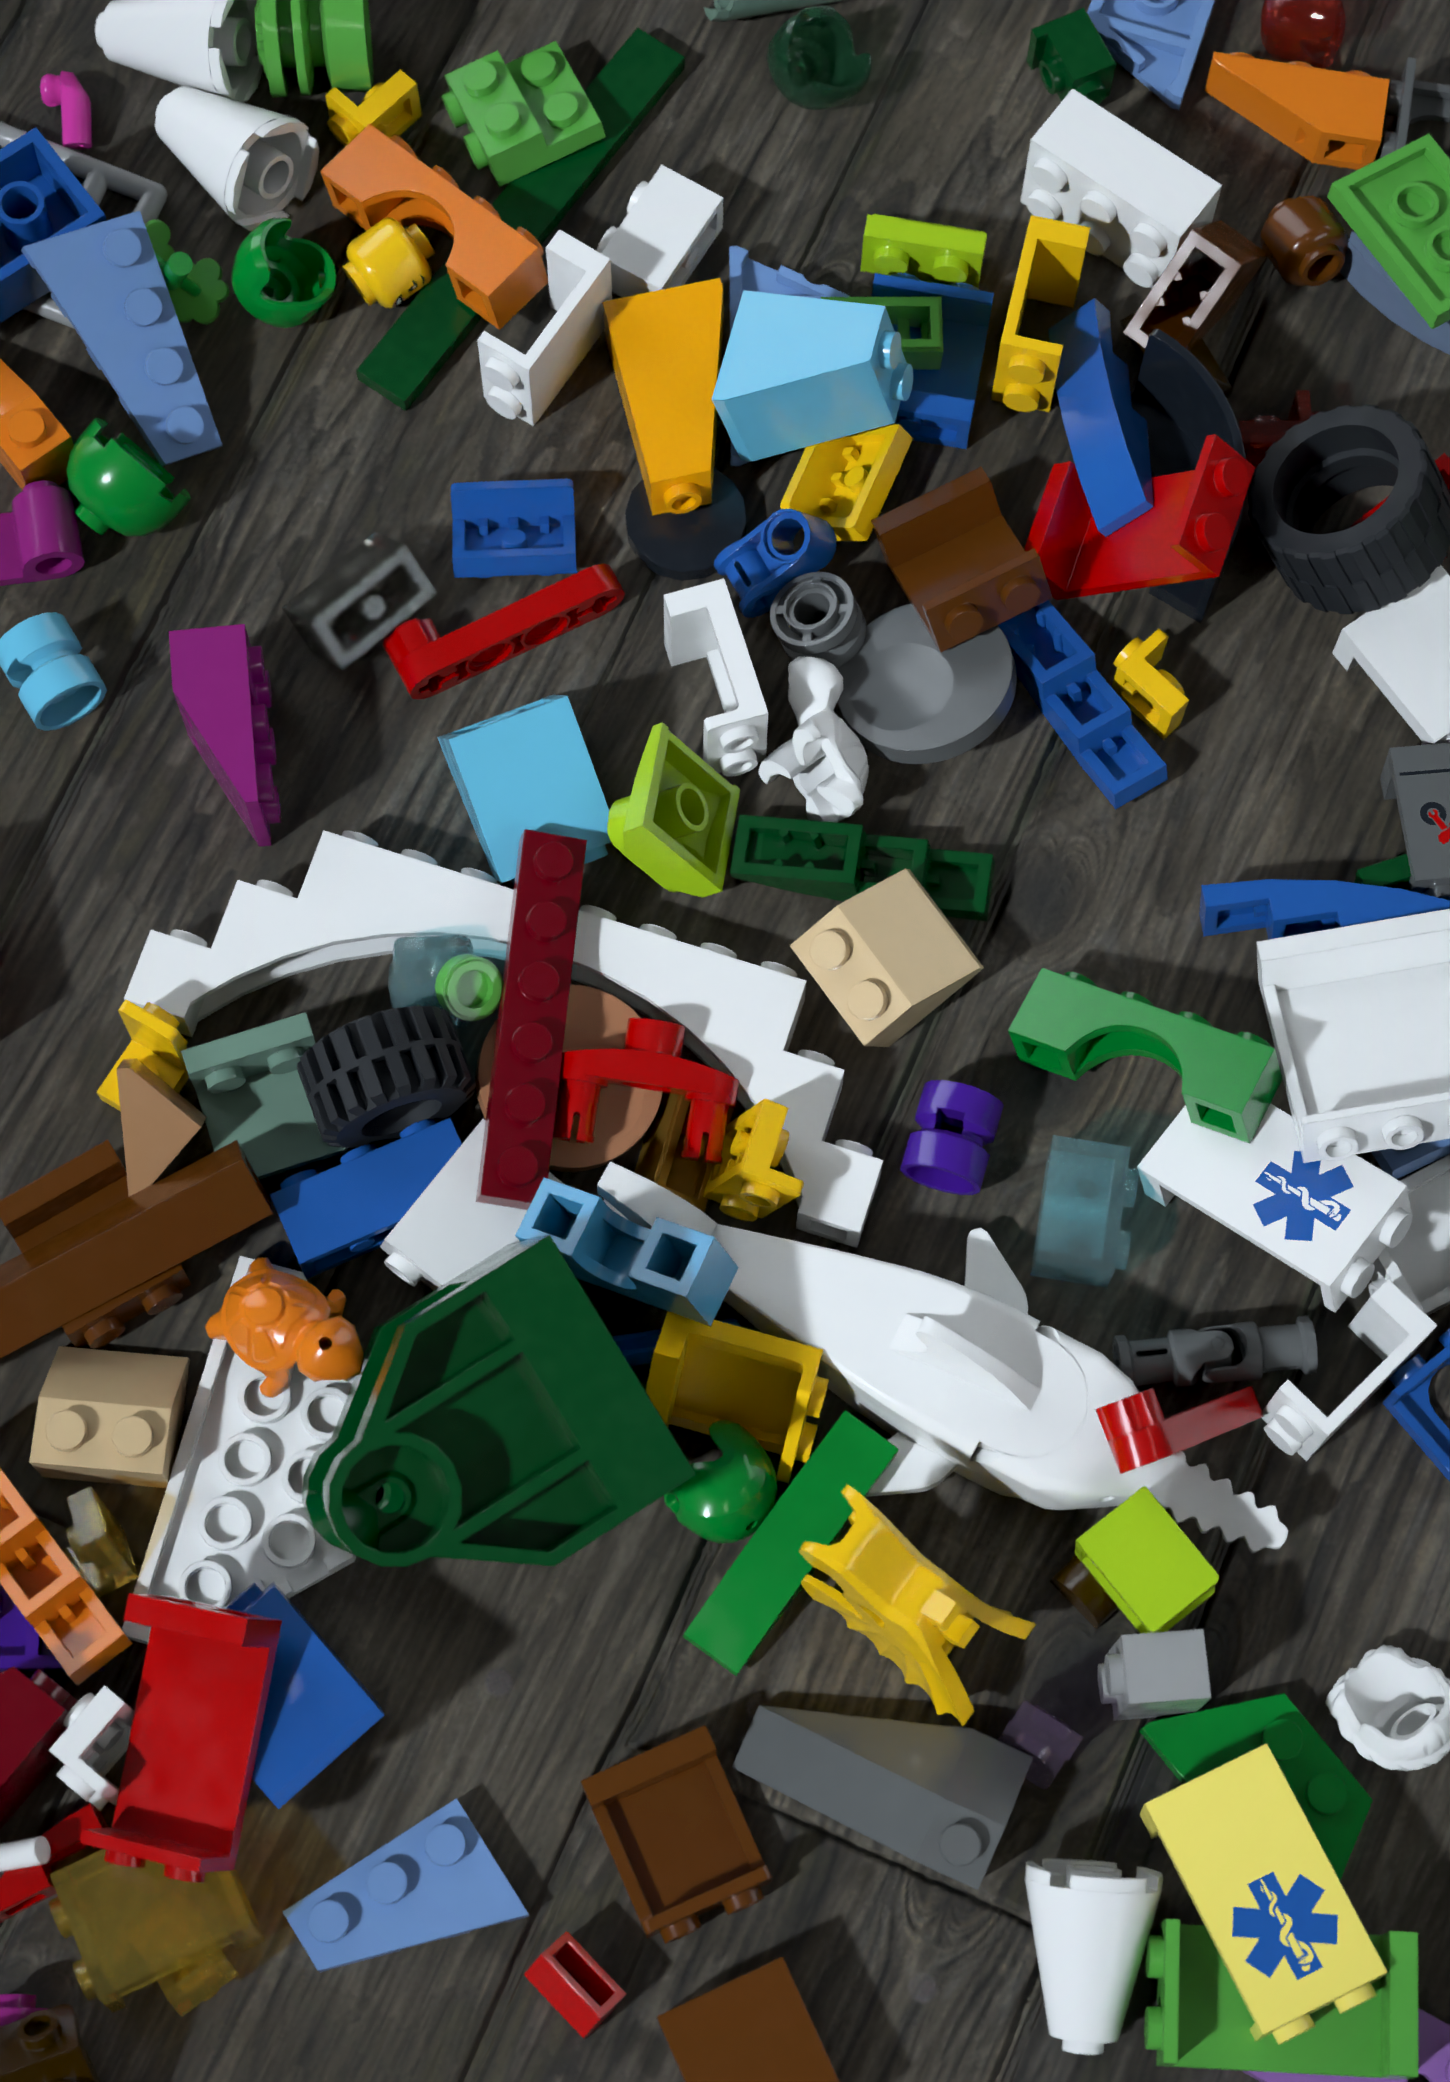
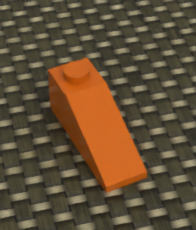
[0,359,74,489]

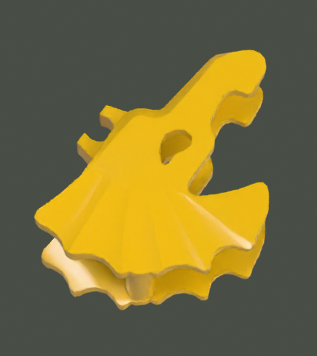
[798,1484,1036,1727]

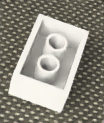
[1020,88,1222,288]

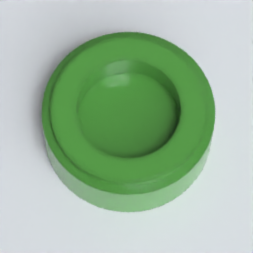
[435,954,503,1021]

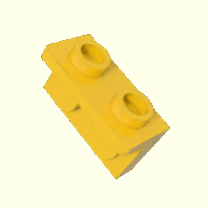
[703,1098,804,1221]

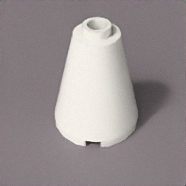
[95,0,263,102]
[155,86,319,231]
[1025,1859,1163,2055]

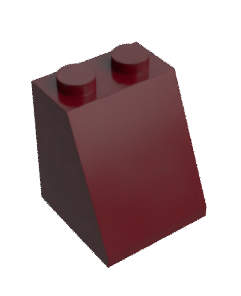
[0,1666,78,1830]

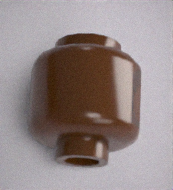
[1260,196,1349,286]

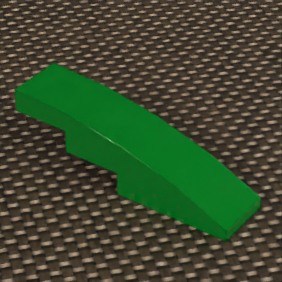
[683,1410,899,1677]

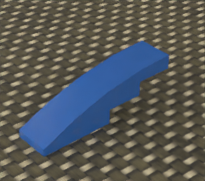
[1048,298,1154,537]
[998,600,1168,809]
[1199,879,1450,940]

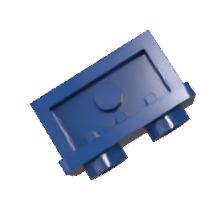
[451,479,577,578]

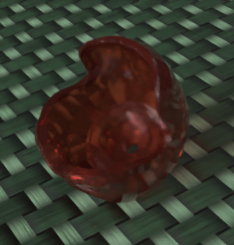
[1260,0,1346,69]

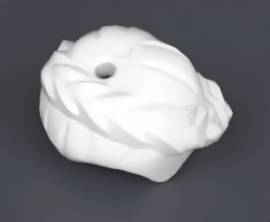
[1325,1644,1450,1771]

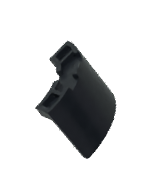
[1131,329,1246,623]

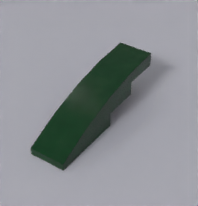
[730,815,995,921]

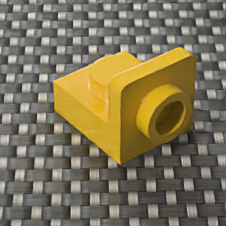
[325,69,422,147]
[1111,628,1189,740]

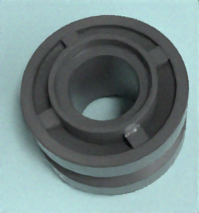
[770,572,867,668]

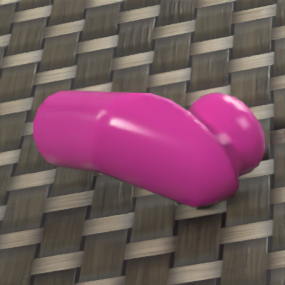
[40,71,92,149]

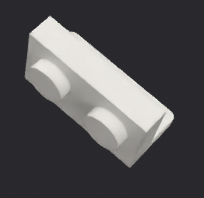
[49,1685,135,1811]

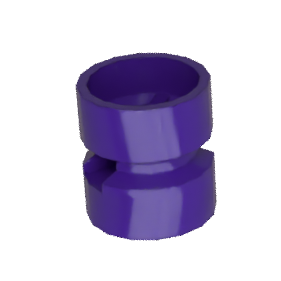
[900,1080,1004,1195]

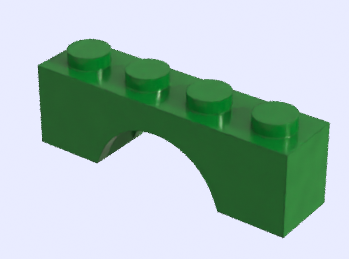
[1008,968,1283,1144]

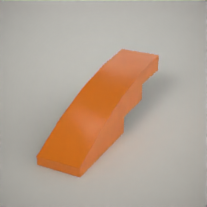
[0,1467,133,1686]

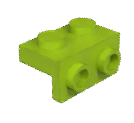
[861,214,987,288]

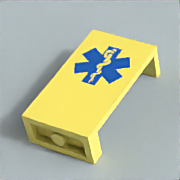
[1140,1743,1387,2045]

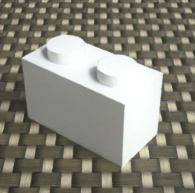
[597,165,723,297]

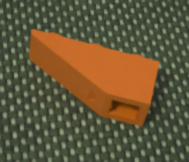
[1205,52,1390,170]

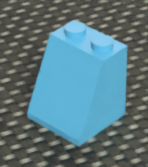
[712,290,913,461]
[437,695,611,887]

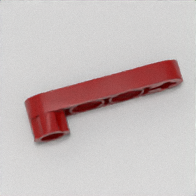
[383,564,625,700]
[1095,1386,1264,1474]

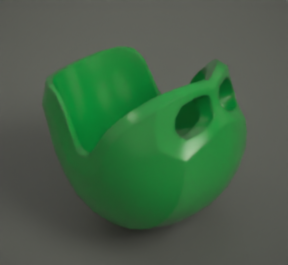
[232,218,336,328]
[664,1420,778,1544]

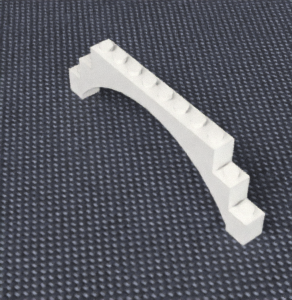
[124,830,883,1248]

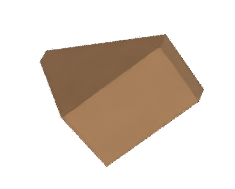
[117,1058,206,1197]

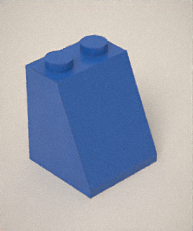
[225,1581,384,1810]

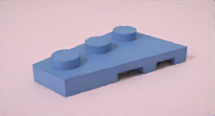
[283,1798,530,1972]

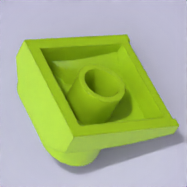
[607,722,740,898]

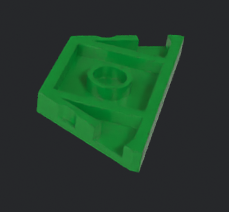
[1139,1693,1373,1881]

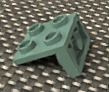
[181,1012,348,1180]

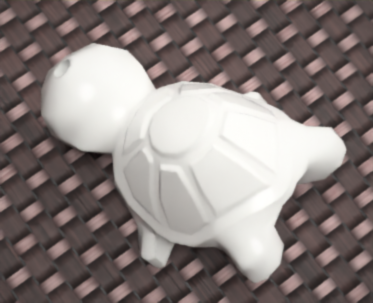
[758,656,869,823]

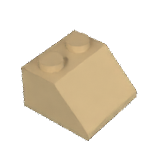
[790,868,984,1047]
[29,1346,190,1488]

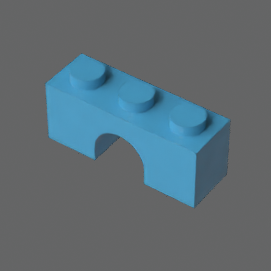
[515,1178,739,1327]

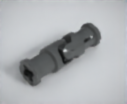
[1112,1315,1318,1388]

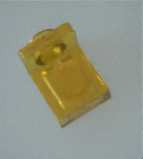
[63,1486,138,1598]

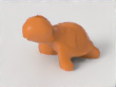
[205,1258,364,1398]

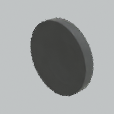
[837,604,1017,764]

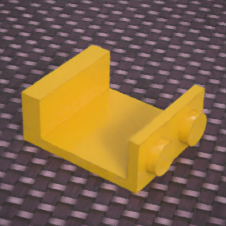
[991,215,1091,412]

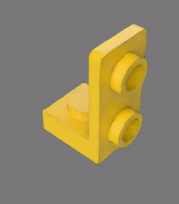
[97,999,189,1111]

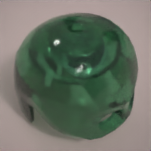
[766,6,872,110]

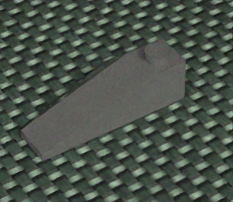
[732,1705,1033,1890]

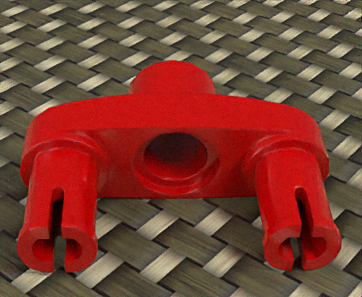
[553,1018,739,1164]

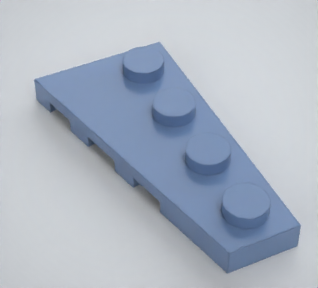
[21,210,223,466]

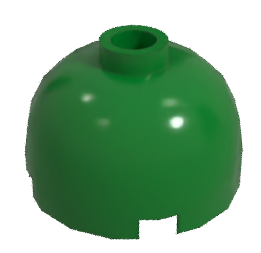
[66,418,191,537]

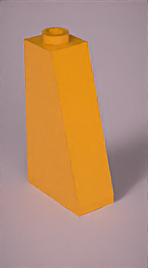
[602,278,724,516]

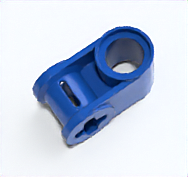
[714,509,837,618]

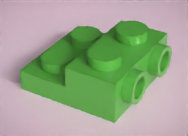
[441,41,606,187]

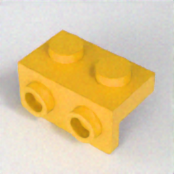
[780,424,913,541]

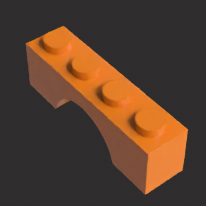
[320,124,548,330]

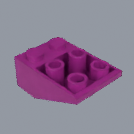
[169,624,281,847]

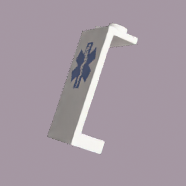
[1137,1103,1413,1312]

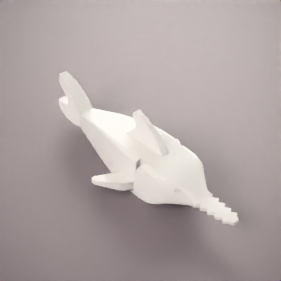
[597,1161,1288,1553]

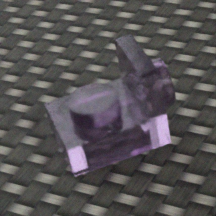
[998,1696,1083,1789]

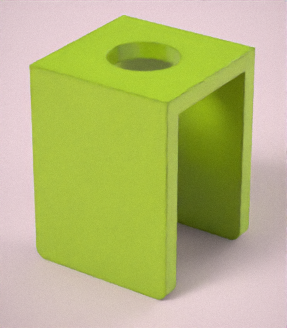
[1075,1485,1219,1634]

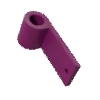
[0,480,84,586]

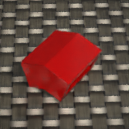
[524,1931,626,2040]

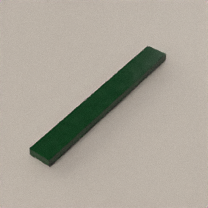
[356,27,685,411]

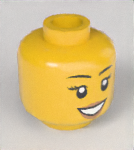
[342,218,435,309]

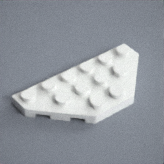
[122,1256,356,1644]

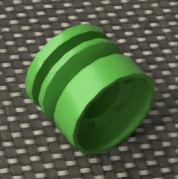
[255,0,374,98]

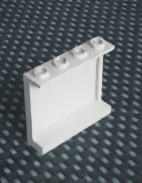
[1256,909,1450,1163]

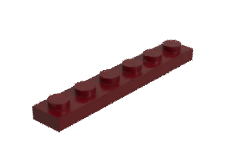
[476,829,587,1210]

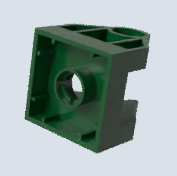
[302,1235,696,1567]

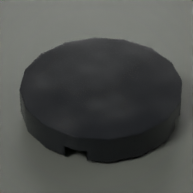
[625,468,747,581]

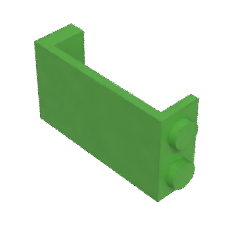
[1144,1919,1418,2080]

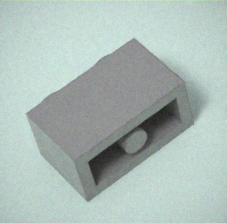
[1098,1629,1211,1721]

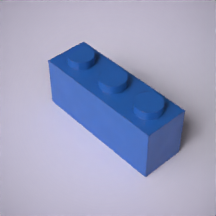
[270,1118,462,1279]

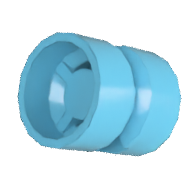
[0,612,107,731]

